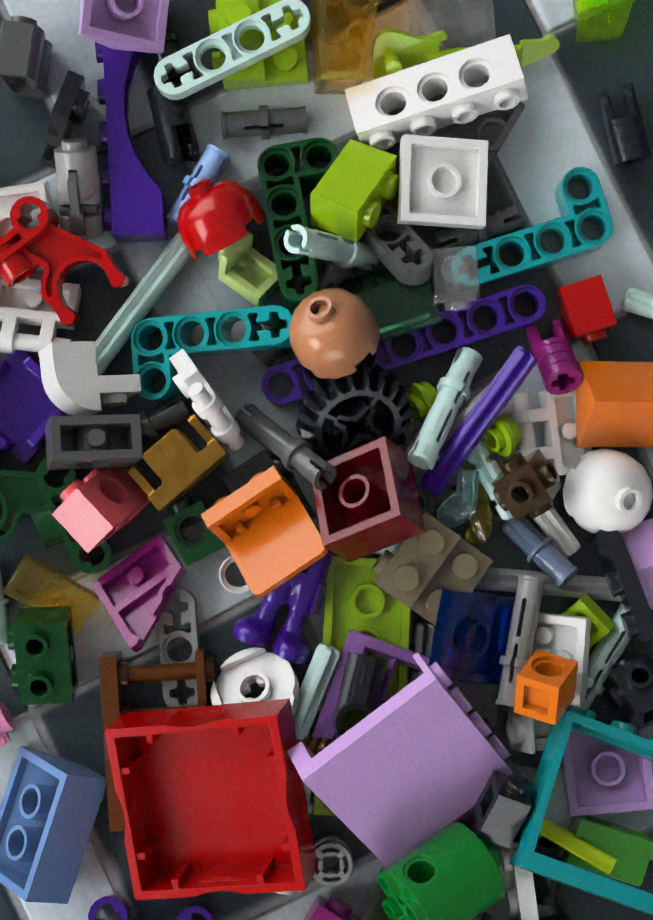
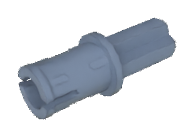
[502,516,579,589]

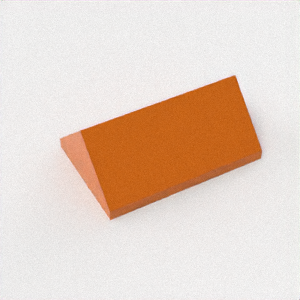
[576,361,653,447]

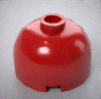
[177,177,266,259]

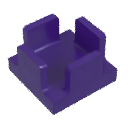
[0,350,72,465]

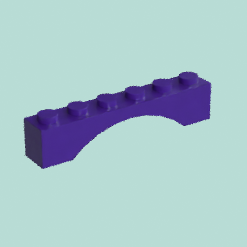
[95,42,168,243]

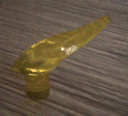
[462,463,492,545]

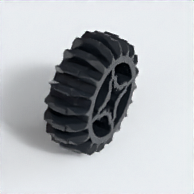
[296,360,413,461]

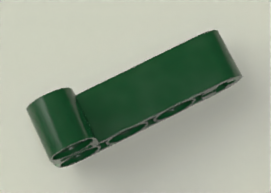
[257,138,338,312]

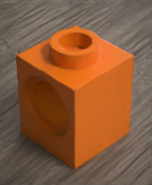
[514,649,578,725]

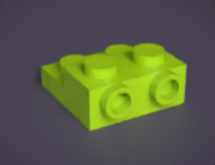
[208,0,308,91]

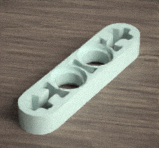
[154,0,311,100]

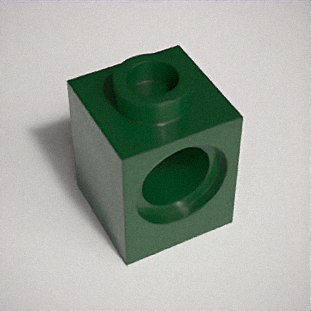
[163,497,226,566]

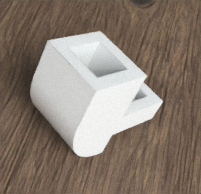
[39,341,141,416]

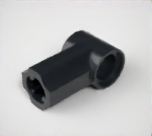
[332,652,386,736]

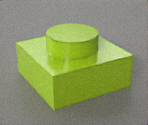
[562,593,616,649]

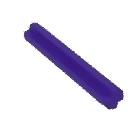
[421,346,537,496]

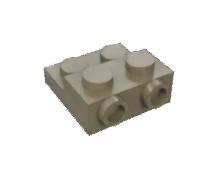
[372,511,493,632]

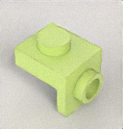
[218,231,279,307]

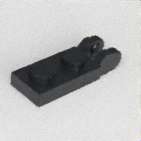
[592,529,653,646]

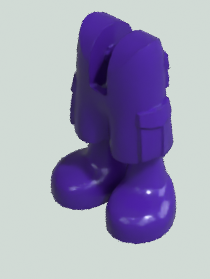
[232,550,333,664]

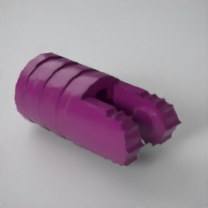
[524,319,583,395]

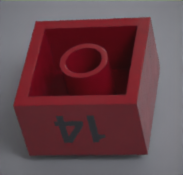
[312,436,426,562]

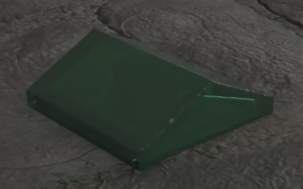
[338,260,442,342]

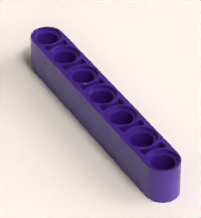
[261,284,546,407]

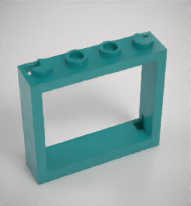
[509,706,653,915]

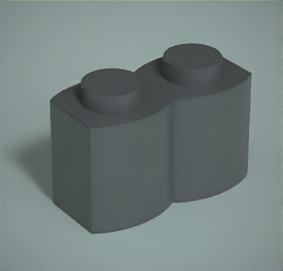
[0,16,53,99]

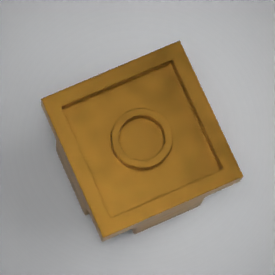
[127,414,231,511]

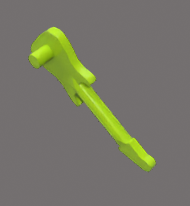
[372,28,560,80]

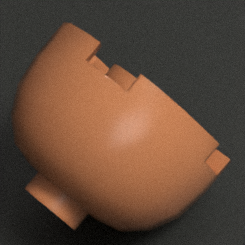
[288,288,380,379]

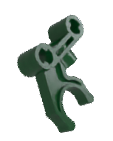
[0,458,112,574]

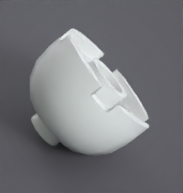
[563,448,653,534]

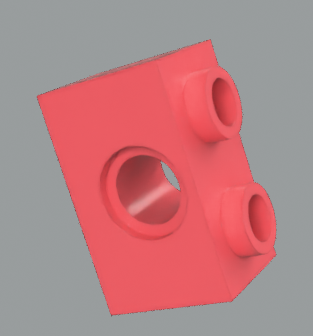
[52,467,151,553]

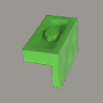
[565,815,653,886]

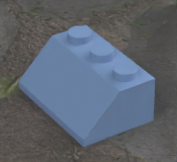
[0,746,107,904]

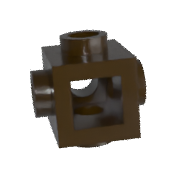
[492,449,562,520]

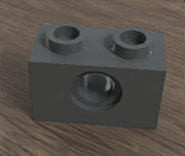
[45,414,143,470]

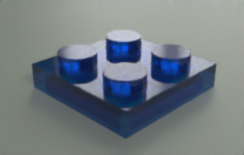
[429,588,515,683]

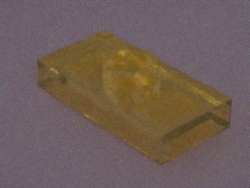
[2,553,99,635]

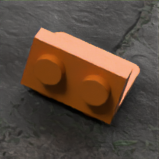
[200,465,328,598]

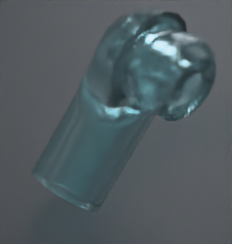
[437,470,479,528]

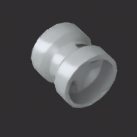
[313,834,353,887]

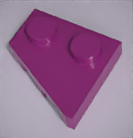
[90,534,186,653]

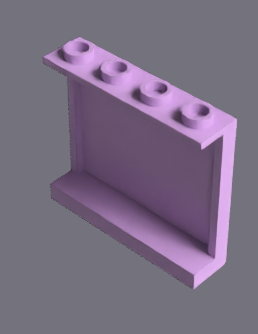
[287,652,514,867]

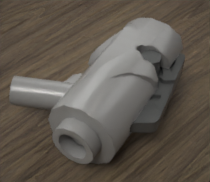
[54,137,105,239]

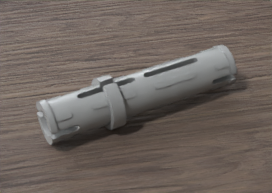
[495,574,546,707]

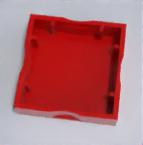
[104,698,318,900]

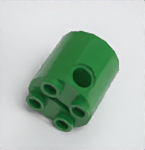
[376,821,506,920]

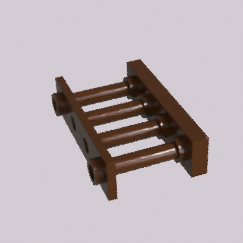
[99,646,216,832]

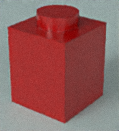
[554,275,617,345]

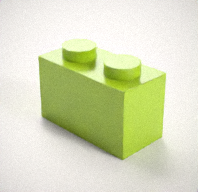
[310,139,399,242]

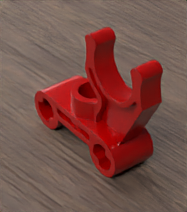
[0,196,129,326]

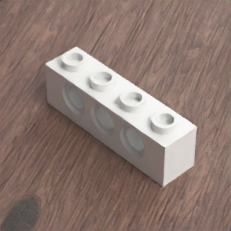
[344,34,528,151]

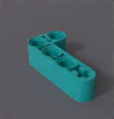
[448,167,614,291]
[131,305,293,402]

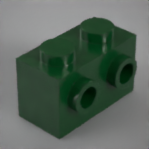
[7,606,79,705]

